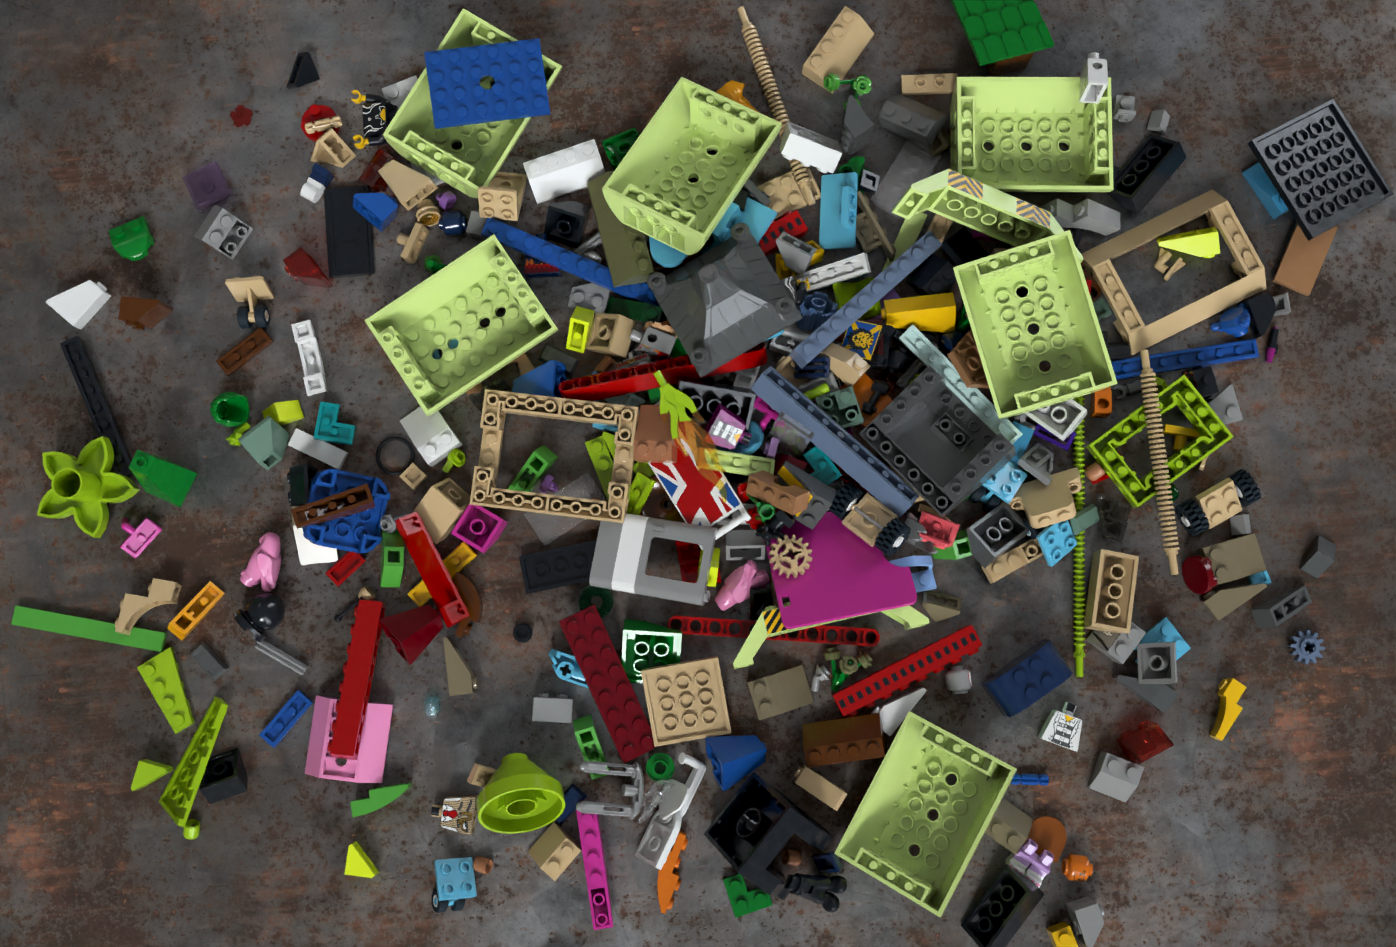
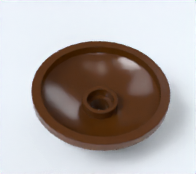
[639,476,685,532]

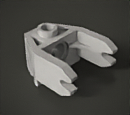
[898,512,938,554]

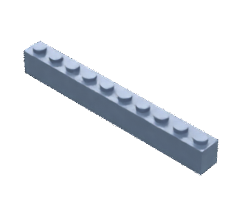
[789,230,942,369]
[751,366,920,518]

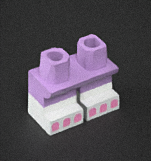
[1005,839,1054,888]

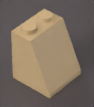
[412,478,471,544]

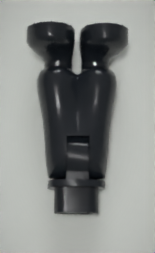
[784,873,847,913]

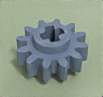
[1287,630,1325,665]

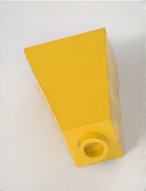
[880,292,956,333]

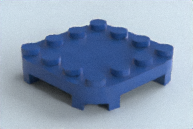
[303,469,390,553]

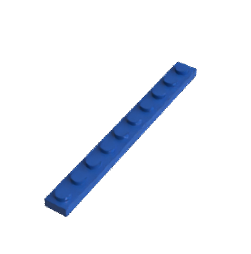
[481,218,659,306]

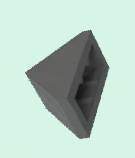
[1299,535,1336,578]

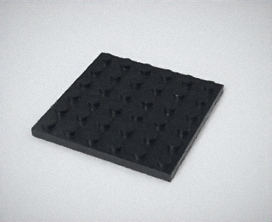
[1247,99,1393,241]

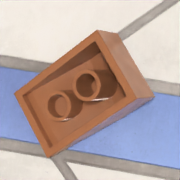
[633,405,678,463]

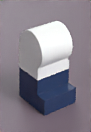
[300,163,334,203]

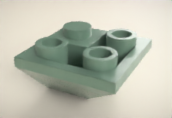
[815,386,864,429]
[238,416,290,471]

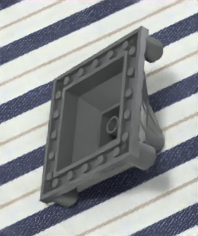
[647,223,802,378]

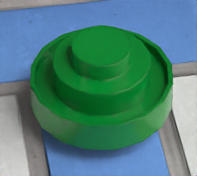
[646,753,675,782]

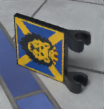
[840,320,898,366]

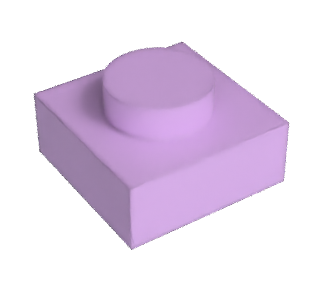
[763,437,780,459]

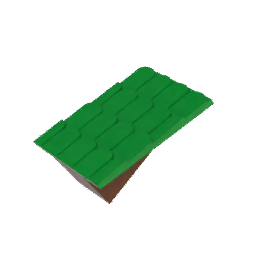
[950,0,1055,77]

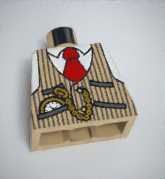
[431,795,478,835]

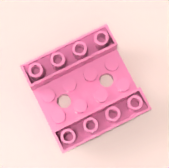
[305,695,393,783]

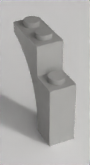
[1039,199,1120,236]

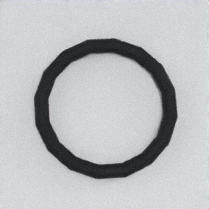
[375,437,415,476]

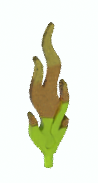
[654,370,727,503]

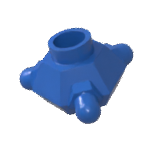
[1210,303,1250,337]

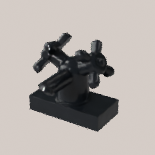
[755,508,795,546]

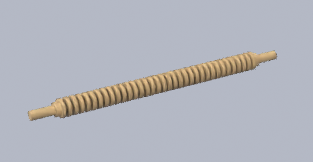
[737,6,816,206]
[1139,350,1180,575]

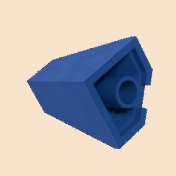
[512,360,570,398]
[705,735,767,791]

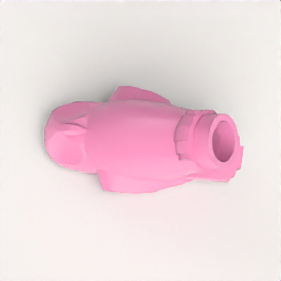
[240,532,281,592]
[715,560,770,611]

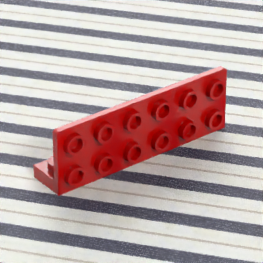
[395,511,470,628]

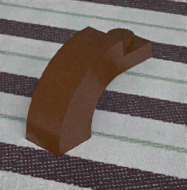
[453,572,483,638]

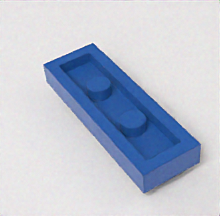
[259,690,314,748]

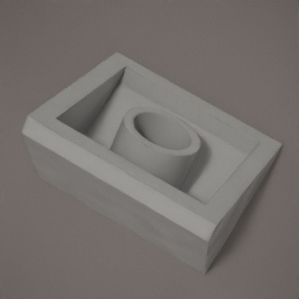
[1137,642,1177,684]

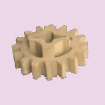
[769,535,812,578]

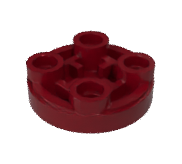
[1182,555,1217,595]

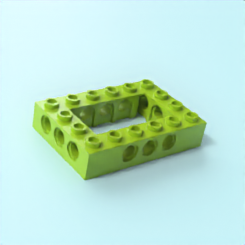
[1086,374,1234,508]

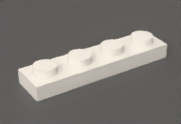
[796,253,871,293]

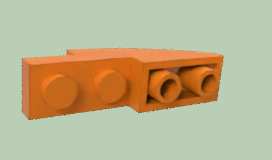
[657,831,689,914]

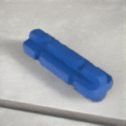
[1010,773,1049,785]

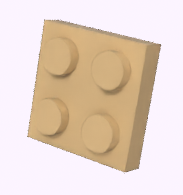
[757,171,807,221]

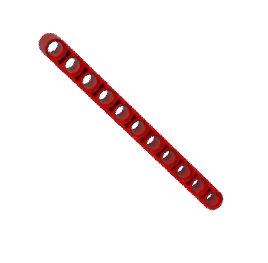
[558,342,768,401]
[668,616,880,646]

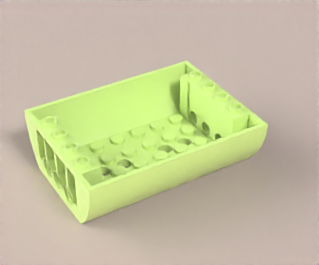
[365,234,558,416]

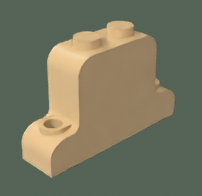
[1007,467,1082,529]

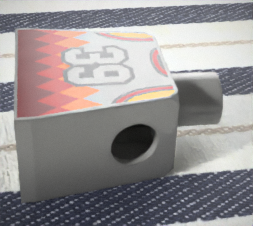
[629,327,677,361]

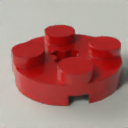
[301,104,340,142]

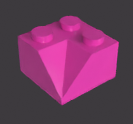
[451,503,508,553]

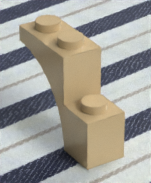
[115,578,182,636]

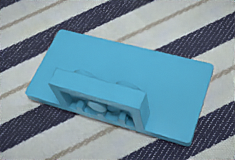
[819,172,858,250]
[709,197,777,250]

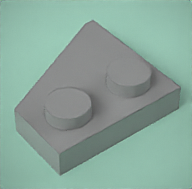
[568,283,611,313]
[1208,384,1243,425]

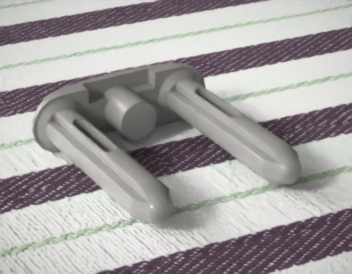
[576,760,644,820]

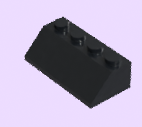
[1106,134,1187,213]
[675,376,756,432]
[961,864,1045,947]

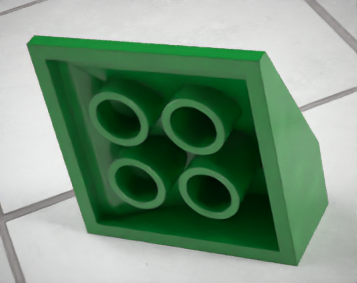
[621,619,682,683]

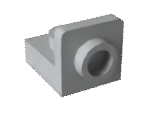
[1113,95,1136,122]

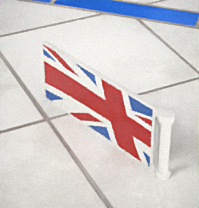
[638,401,752,550]

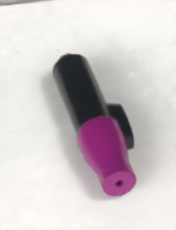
[1265,326,1279,363]

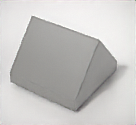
[1147,109,1170,134]
[1272,293,1291,316]
[1229,514,1251,536]

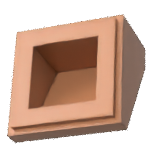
[595,355,617,373]

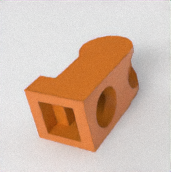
[1090,387,1112,418]

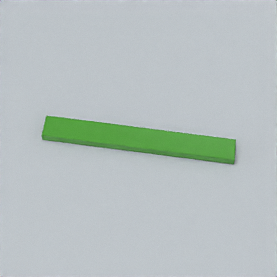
[11,605,167,652]

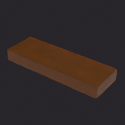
[216,327,274,376]

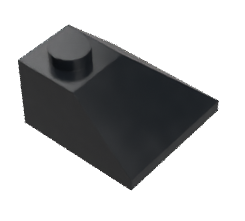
[544,201,591,248]

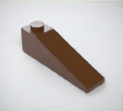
[291,484,375,529]

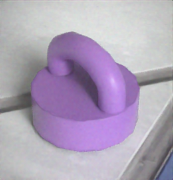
[436,191,457,210]
[539,474,559,494]

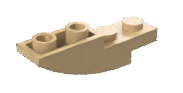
[981,538,1044,584]

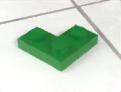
[723,873,773,918]

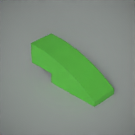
[350,782,412,817]

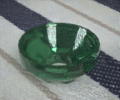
[578,585,614,618]

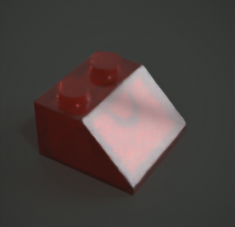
[283,247,333,288]
[1117,720,1174,764]

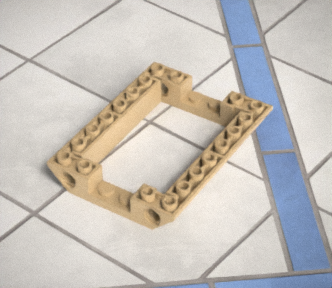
[1082,189,1267,356]
[470,389,639,523]

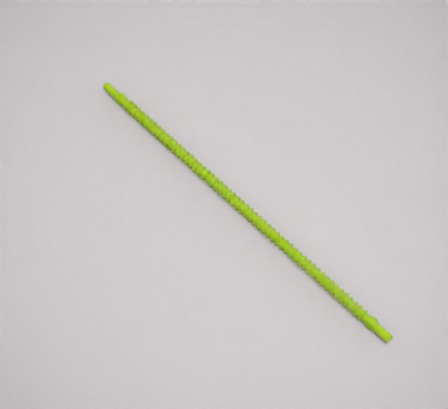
[1073,396,1086,677]

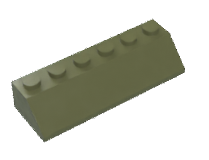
[587,171,654,287]

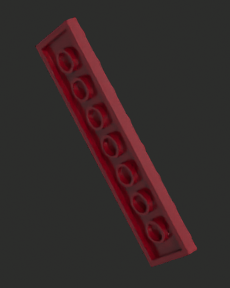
[558,604,658,764]

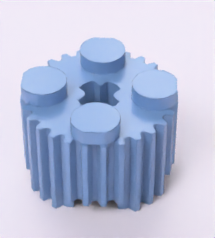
[797,291,838,331]

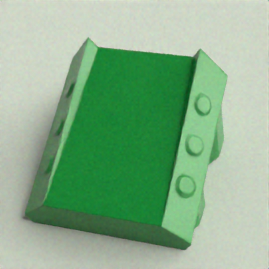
[602,128,640,171]

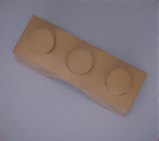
[746,470,810,515]

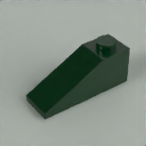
[605,297,664,326]

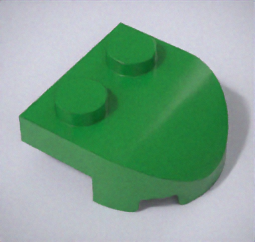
[109,216,154,261]

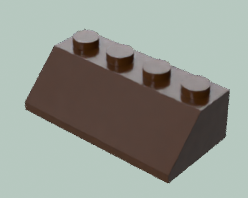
[802,712,887,768]

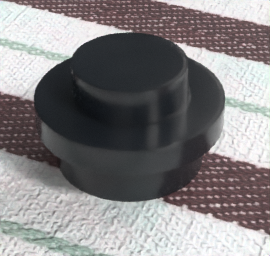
[513,623,533,643]

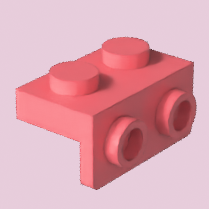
[918,511,960,549]

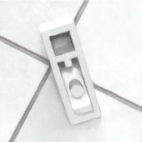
[871,687,927,736]

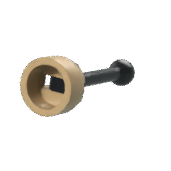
[334,586,375,622]

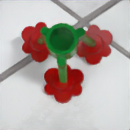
[736,481,777,529]

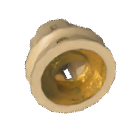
[416,199,441,227]

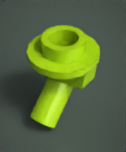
[226,422,250,446]
[442,448,466,473]

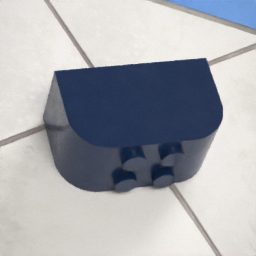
[980,639,1073,717]

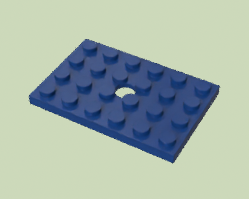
[424,38,550,129]

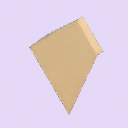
[310,128,356,168]

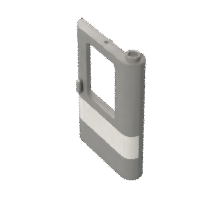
[589,513,718,606]

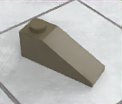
[1200,583,1268,621]
[443,637,478,696]

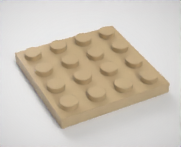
[641,656,732,747]

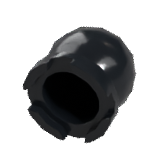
[234,593,285,642]

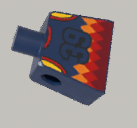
[524,233,562,279]

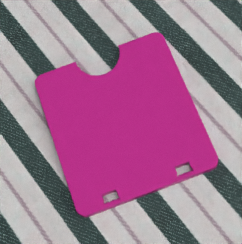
[765,502,917,629]

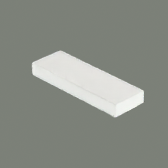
[288,428,348,470]

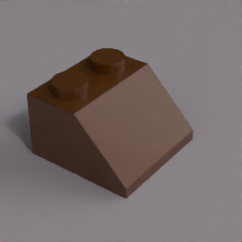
[118,296,173,331]

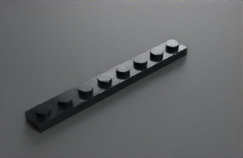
[60,336,134,477]

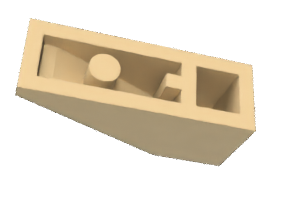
[816,343,870,387]

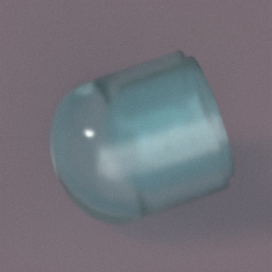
[424,697,441,717]

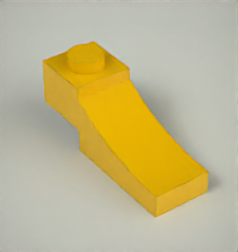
[1209,678,1247,741]

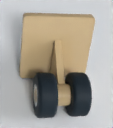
[225,276,274,329]

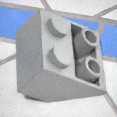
[194,205,253,260]

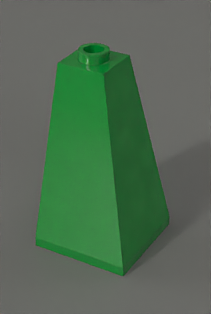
[129,450,198,508]

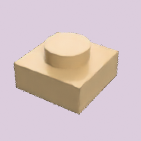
[399,463,428,490]

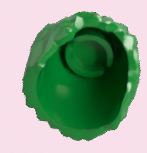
[210,392,250,427]

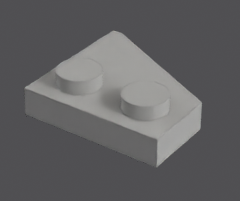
[1017,442,1054,486]

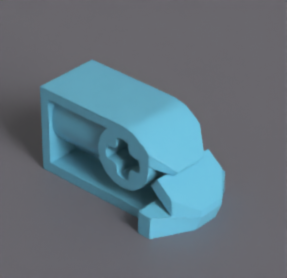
[548,648,588,688]

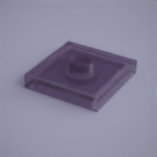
[182,161,233,211]

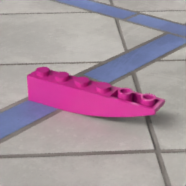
[576,810,613,930]

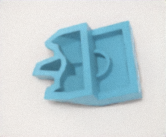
[1134,617,1191,663]

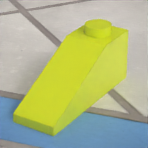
[1156,227,1220,258]

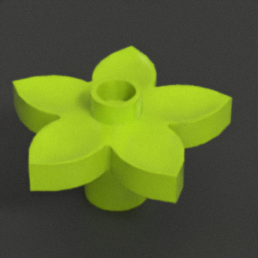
[37,436,140,538]

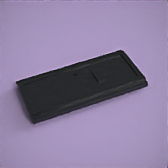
[324,185,375,278]

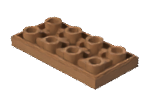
[1272,223,1338,296]

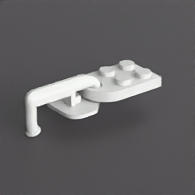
[634,752,706,870]

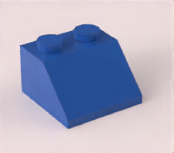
[353,193,398,232]

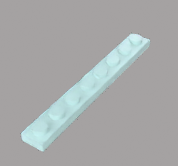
[899,325,1023,444]

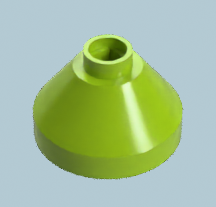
[476,753,565,834]

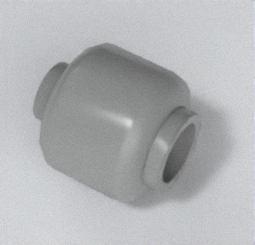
[945,665,972,694]

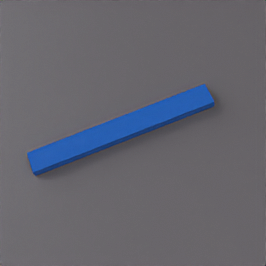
[1111,338,1259,380]

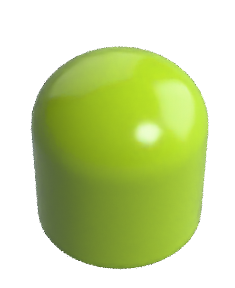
[183,819,200,840]

